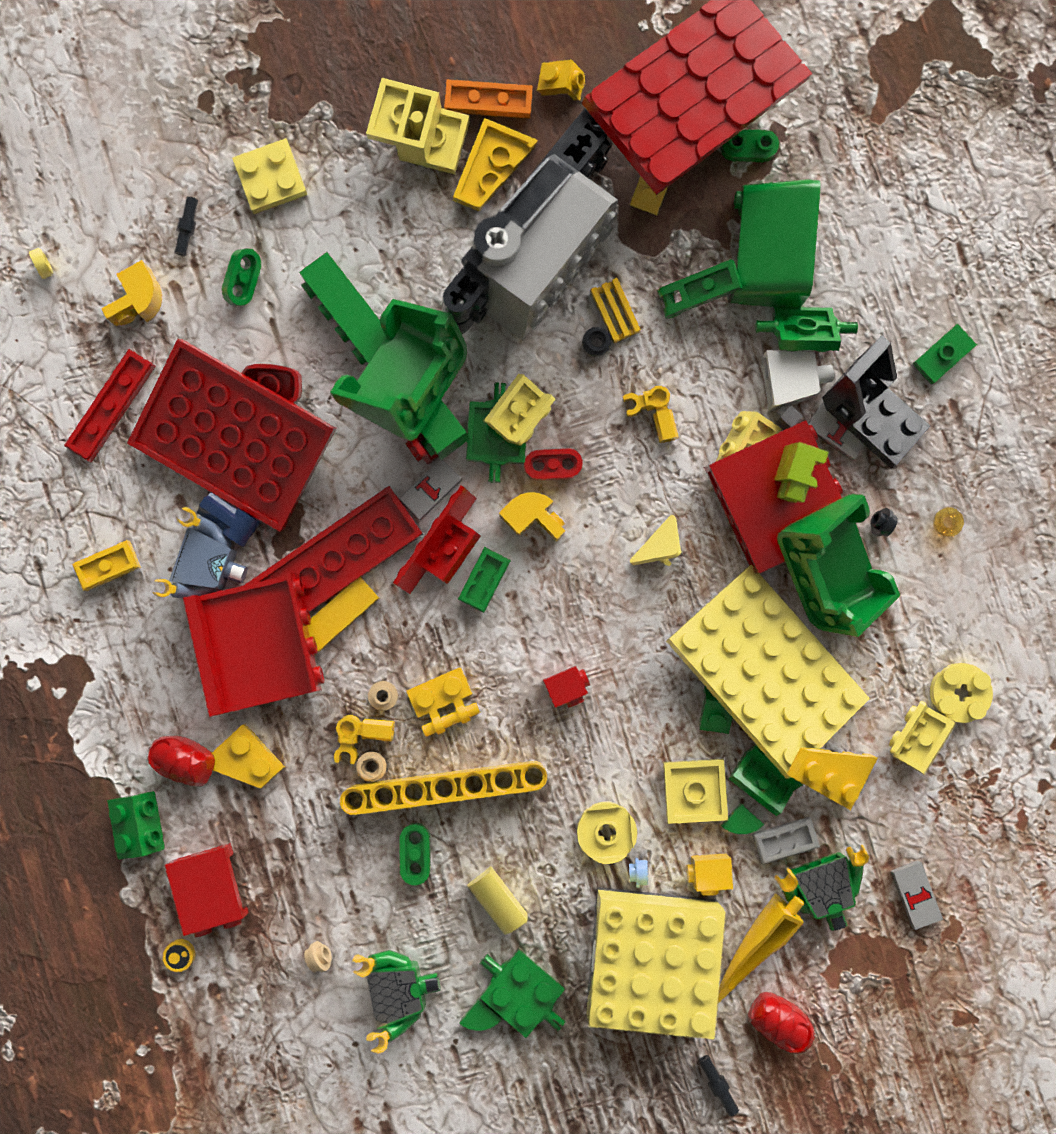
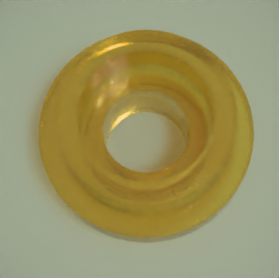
[933,507,964,537]

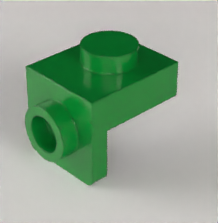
[699,686,733,734]

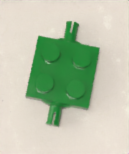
[755,307,858,352]
[466,382,526,483]
[479,948,565,1038]

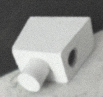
[761,350,834,411]

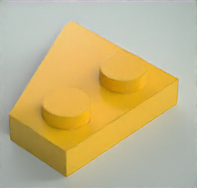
[212,723,285,789]

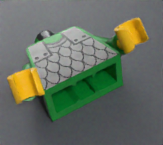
[774,844,869,931]
[352,950,441,1053]

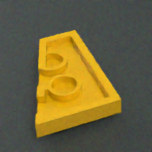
[453,118,538,212]
[786,747,878,811]

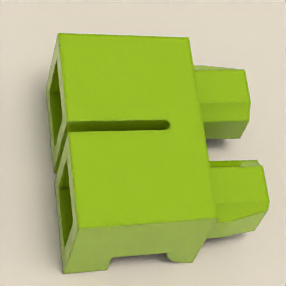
[775,442,829,503]

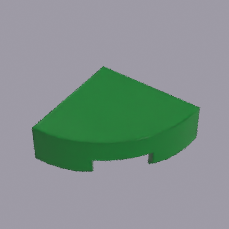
[721,803,764,834]
[459,997,502,1031]

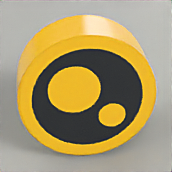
[163,939,196,972]

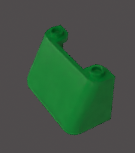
[730,179,821,307]
[330,299,467,441]
[777,494,900,637]

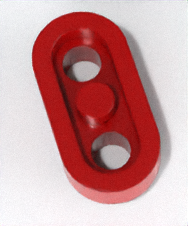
[524,448,583,481]

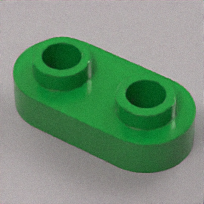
[720,129,779,162]
[222,248,262,306]
[399,823,431,885]

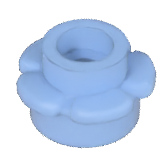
[629,858,648,888]

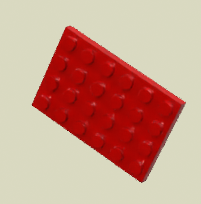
[127,339,337,532]

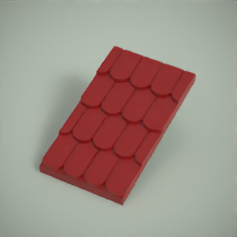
[581,0,812,196]

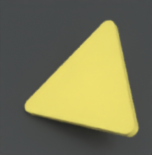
[630,515,682,566]

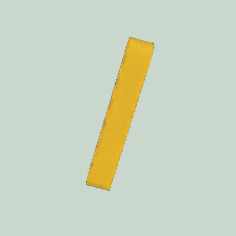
[340,761,547,815]

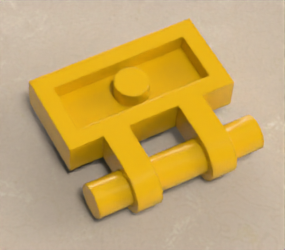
[406,667,481,737]

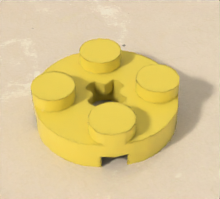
[930,663,993,723]
[577,802,637,864]

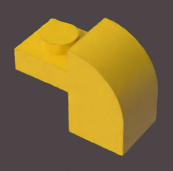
[101,260,162,327]
[499,492,565,542]

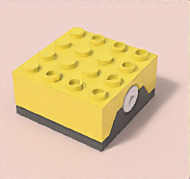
[586,887,726,1039]

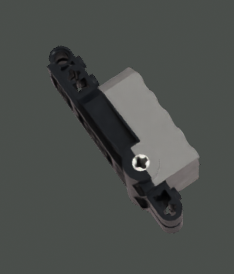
[442,108,618,341]

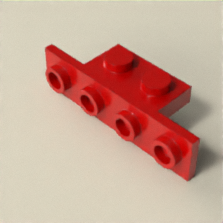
[393,485,481,594]

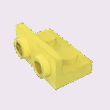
[716,411,782,461]

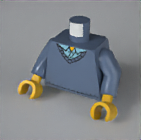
[152,507,248,599]

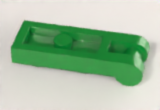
[657,259,743,319]

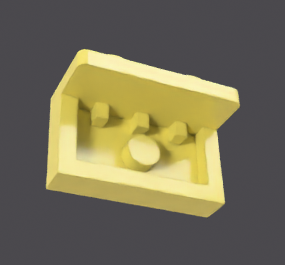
[484,374,555,446]
[889,701,956,775]

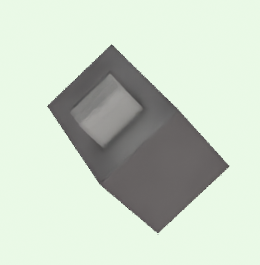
[775,405,803,430]

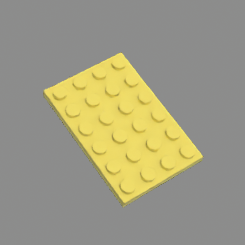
[666,565,870,779]

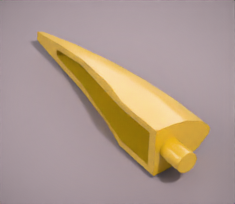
[718,894,804,1003]

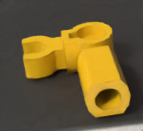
[623,386,679,443]
[334,715,395,764]

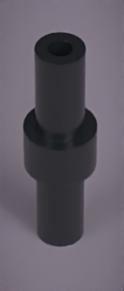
[174,196,198,256]
[698,1055,739,1117]

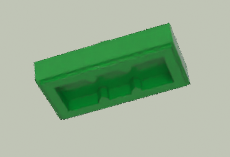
[912,323,977,385]
[458,547,511,613]

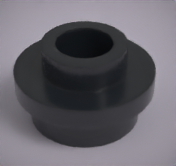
[582,327,611,357]
[870,508,898,537]

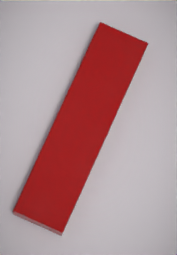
[64,349,156,463]

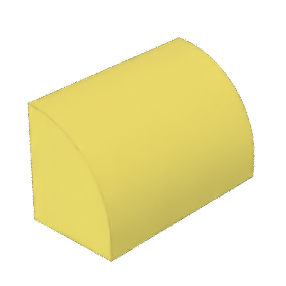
[467,866,527,935]

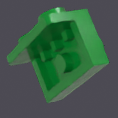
[729,745,803,816]
[107,791,165,860]

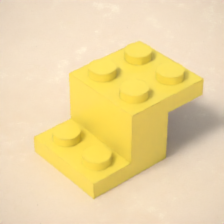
[366,78,470,174]

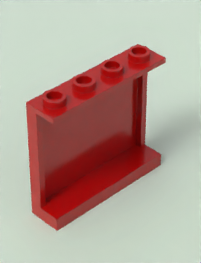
[704,420,843,574]
[183,572,324,717]

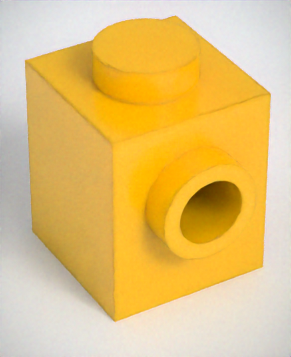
[686,853,733,896]

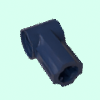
[197,492,260,547]

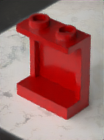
[165,843,249,938]

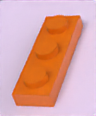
[444,79,533,119]

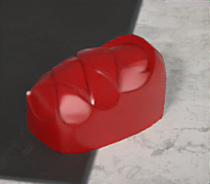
[242,364,302,403]
[147,736,215,787]
[748,992,815,1054]

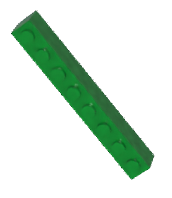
[299,252,470,461]

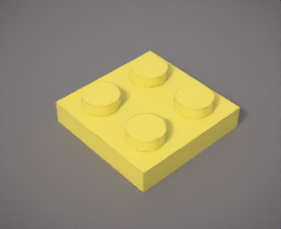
[232,138,308,214]
[663,759,728,824]

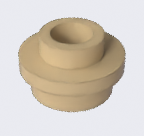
[368,681,398,711]
[356,752,387,782]
[304,941,332,972]

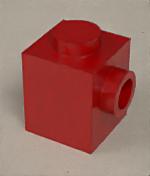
[543,666,590,708]

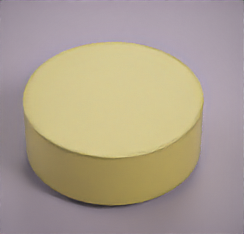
[29,248,54,279]

